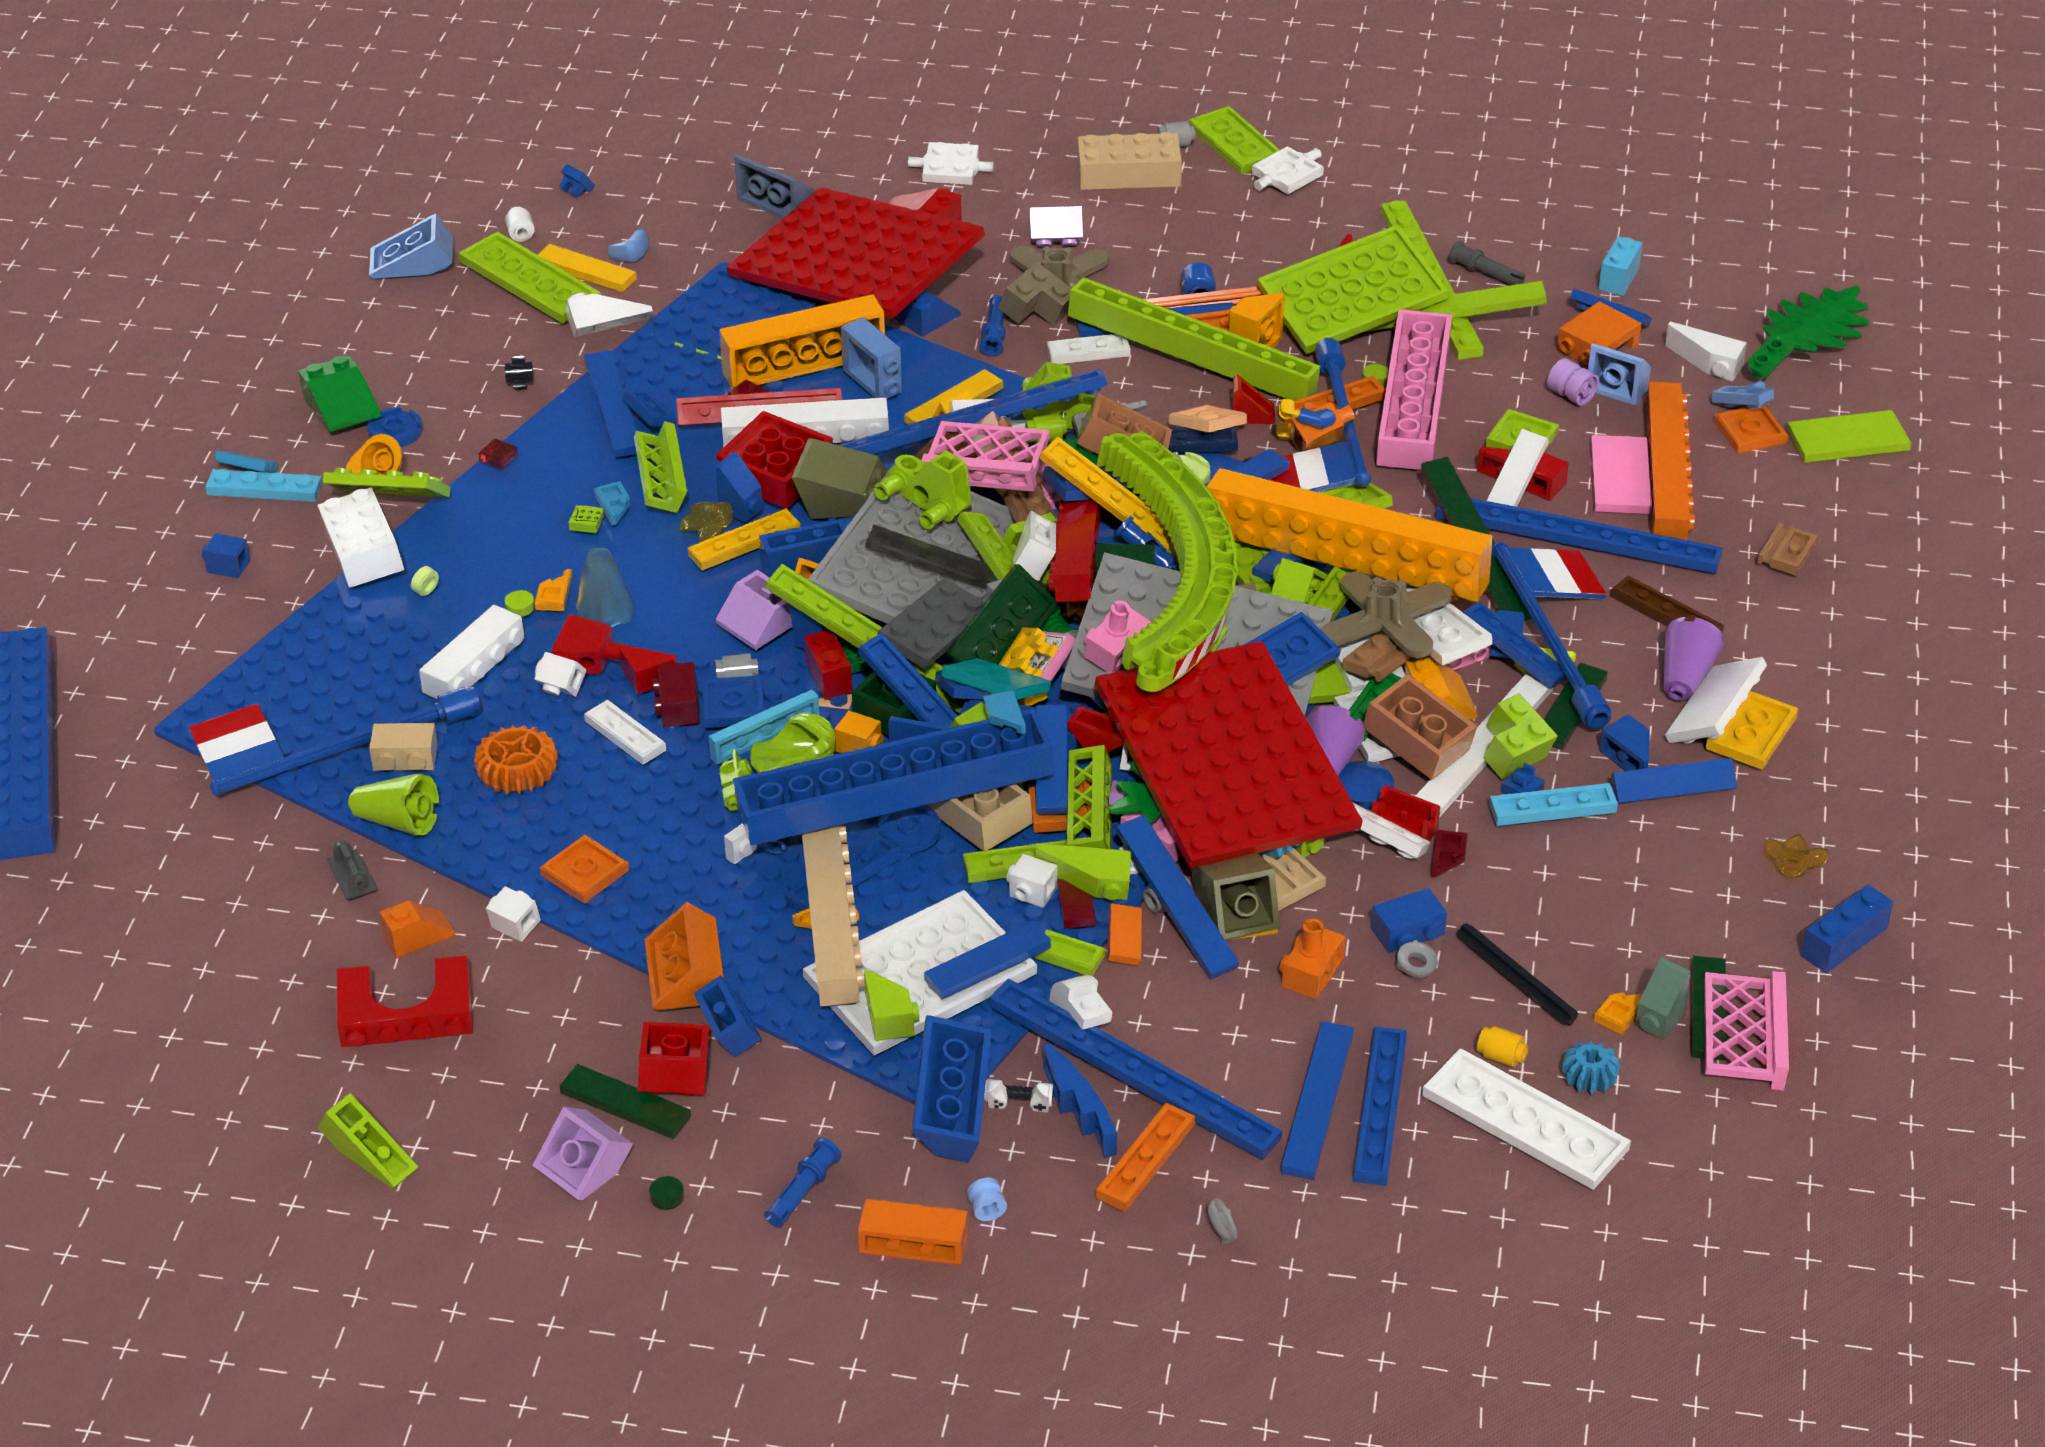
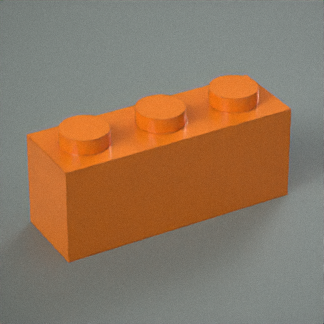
[858,1199,968,1265]

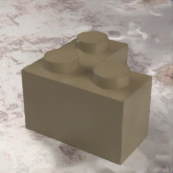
[998,262,1071,326]

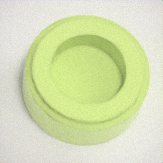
[411,566,439,596]

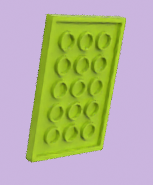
[1258,224,1449,354]

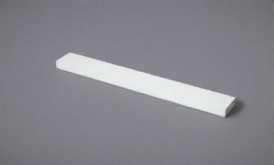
[1416,672,1553,818]

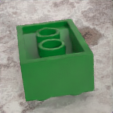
[298,355,382,432]

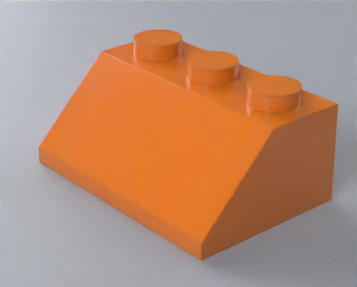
[645,902,724,1011]

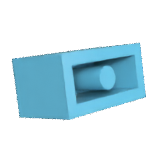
[1599,237,1643,296]

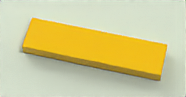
[537,244,637,293]
[904,369,1003,424]
[687,509,801,571]

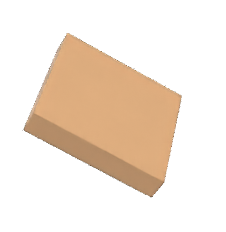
[1169,405,1247,432]

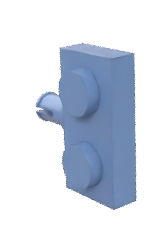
[1712,381,1774,409]

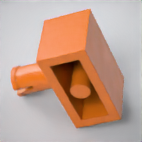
[1279,919,1346,1000]

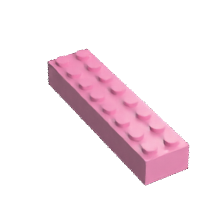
[1376,309,1452,471]

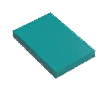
[942,658,1051,700]

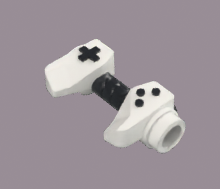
[984,1079,1054,1112]

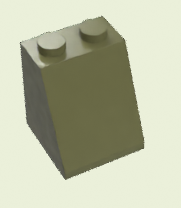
[792,439,887,519]
[1191,853,1280,940]

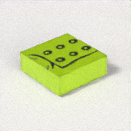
[569,505,604,533]

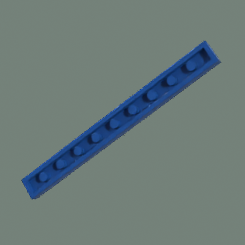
[839,369,1108,456]
[1436,498,1723,574]
[989,978,1282,1160]

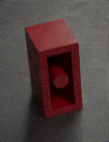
[653,662,699,727]

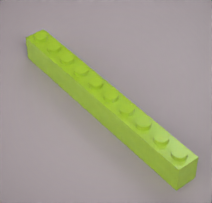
[1068,277,1320,401]

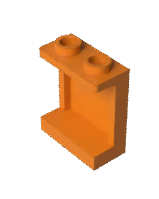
[1557,301,1642,366]

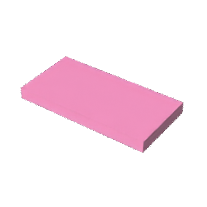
[1591,435,1652,514]

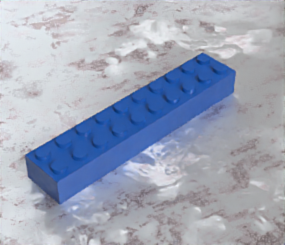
[0,627,55,860]
[733,708,1054,846]

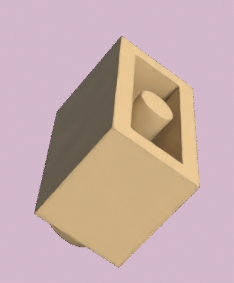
[369,723,438,771]

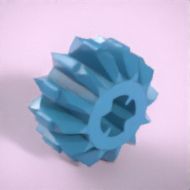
[1562,1039,1620,1095]

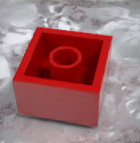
[638,1021,709,1096]

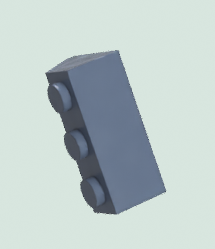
[734,154,814,219]

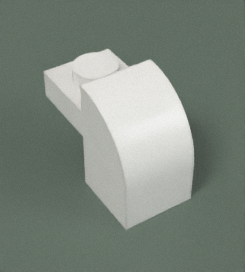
[1049,974,1112,1030]

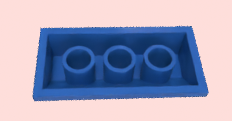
[912,1015,991,1163]

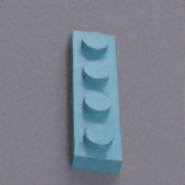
[205,469,323,502]
[709,689,820,765]
[1489,783,1618,826]

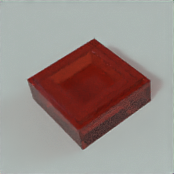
[478,438,518,469]

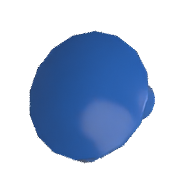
[1338,761,1394,809]

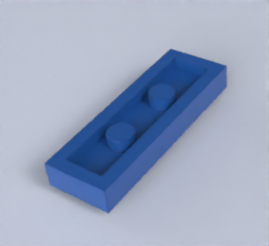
[1570,288,1652,328]

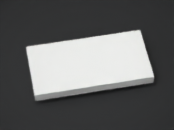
[1665,657,1767,744]

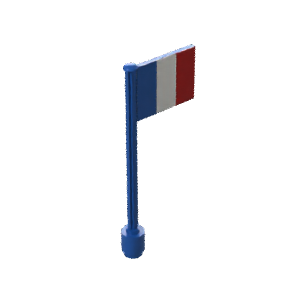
[1270,338,1371,492]
[1491,542,1611,729]
[189,686,481,797]

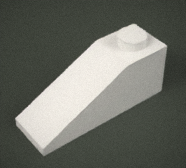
[565,293,653,338]
[1665,322,1747,381]
[1013,511,1056,581]

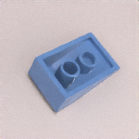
[369,213,453,279]

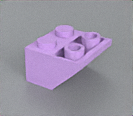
[716,570,792,650]

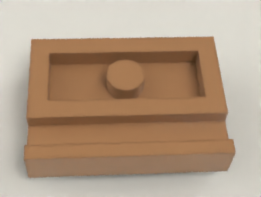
[1004,490,1058,524]
[1757,523,1818,576]
[1343,634,1411,682]

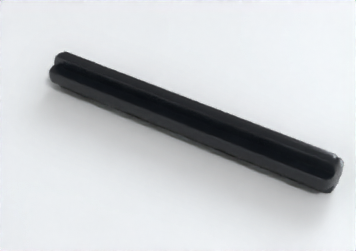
[1457,923,1578,1026]

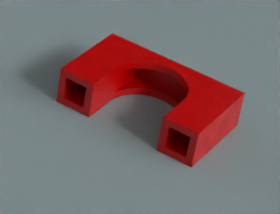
[337,955,473,1048]

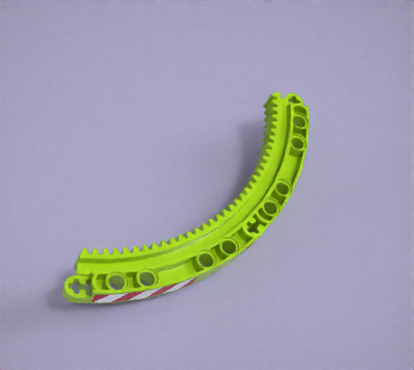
[1097,431,1238,692]

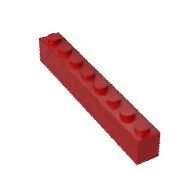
[1049,498,1102,602]

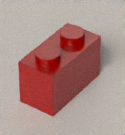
[804,630,852,699]

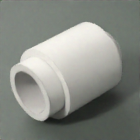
[505,207,534,242]

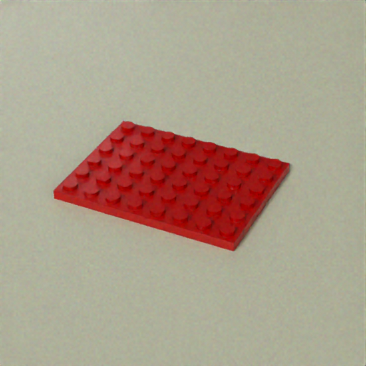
[726,187,985,319]
[1095,641,1363,869]

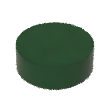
[649,1176,684,1210]

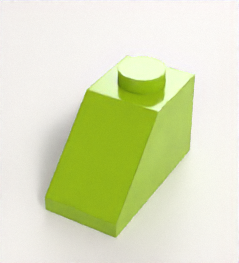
[864,970,919,1041]

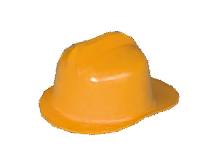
[346,434,402,475]

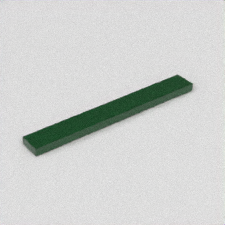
[1421,457,1532,621]

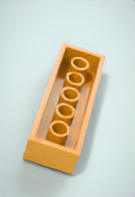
[719,294,885,389]

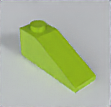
[1035,843,1131,900]
[317,1093,419,1189]

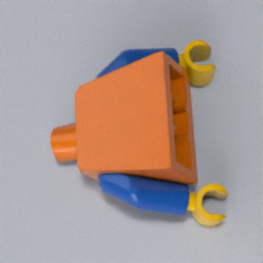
[1276,399,1355,452]

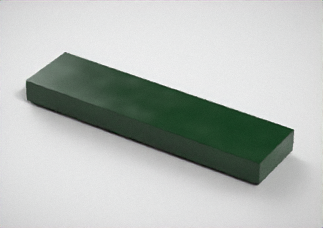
[1544,662,1608,750]
[1692,956,1726,1060]
[559,1064,691,1140]

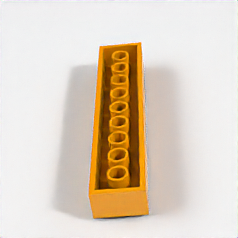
[1206,468,1493,602]

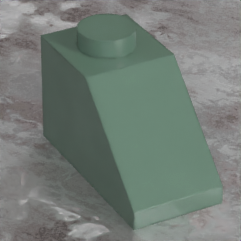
[1635,957,1691,1040]

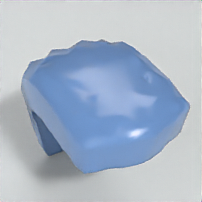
[608,229,650,263]

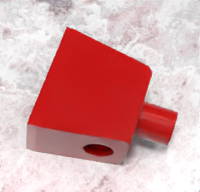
[551,614,626,674]

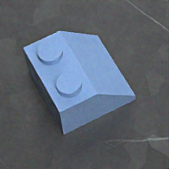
[1588,344,1651,406]

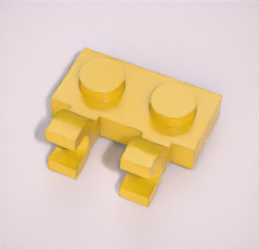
[999,627,1059,677]

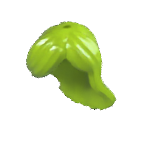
[750,713,836,773]

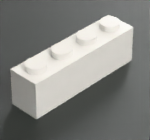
[419,605,524,699]

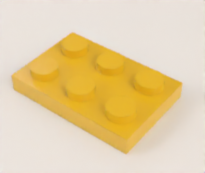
[1706,691,1799,770]

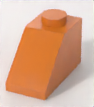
[379,900,455,958]

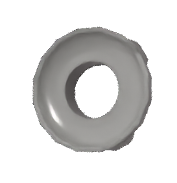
[1396,940,1438,978]
[1208,1198,1237,1244]

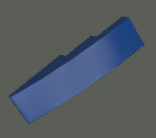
[1043,1043,1117,1158]

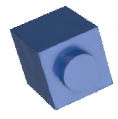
[202,533,251,578]

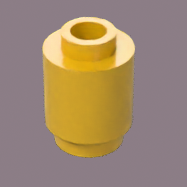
[1477,1026,1529,1067]

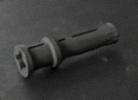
[1448,241,1526,285]

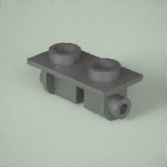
[327,840,377,900]

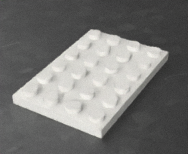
[803,890,1037,1056]

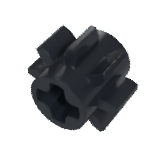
[505,356,534,389]

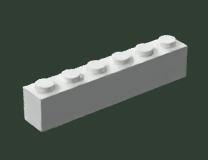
[721,398,889,447]

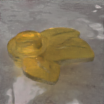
[679,501,733,542]
[1764,834,1828,878]

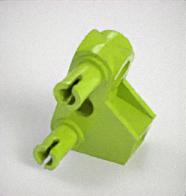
[1022,362,1096,429]
[873,450,971,529]

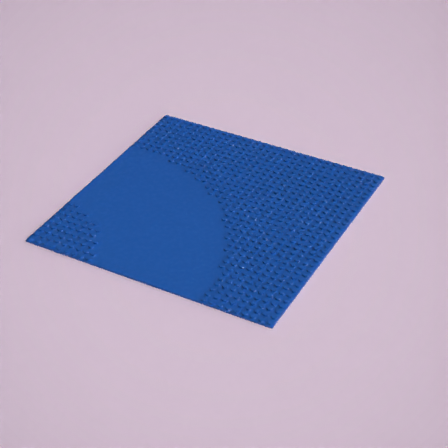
[154,262,1362,1105]

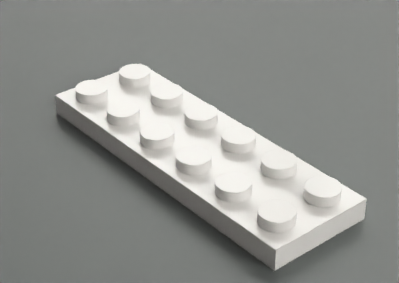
[1366,574,1492,666]
[1422,1048,1631,1190]

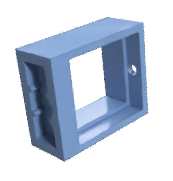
[841,317,902,399]

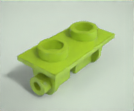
[719,749,753,811]

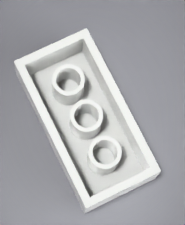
[317,487,404,588]

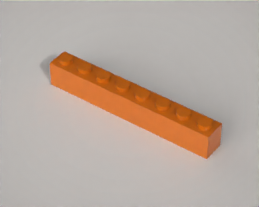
[1646,381,1695,540]

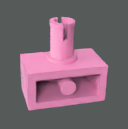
[1084,601,1152,673]

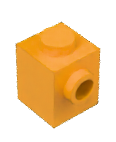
[834,711,884,753]

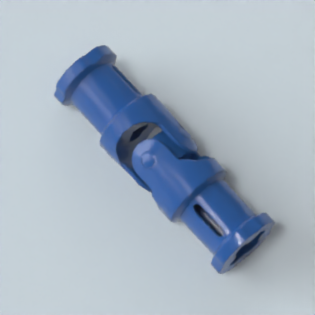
[1114,515,1180,571]

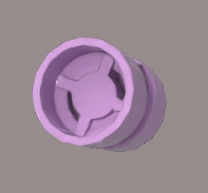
[1547,358,1599,406]

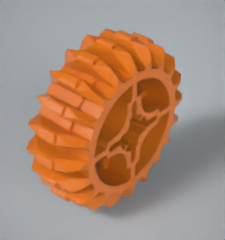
[474,724,558,795]

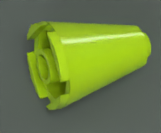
[348,773,439,836]

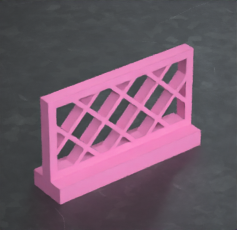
[921,421,1050,492]
[1704,971,1789,1091]

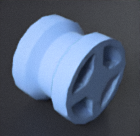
[967,1177,1007,1221]

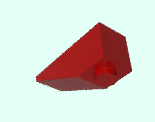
[1477,447,1569,501]

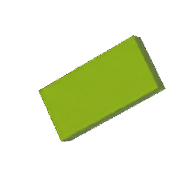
[1033,930,1105,976]

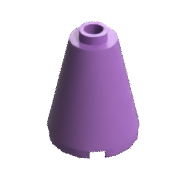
[1664,617,1724,701]
[1306,705,1365,776]

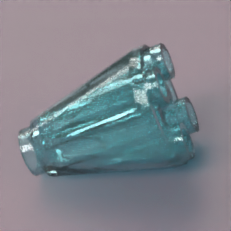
[575,547,634,627]

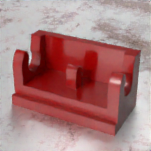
[1371,785,1440,841]

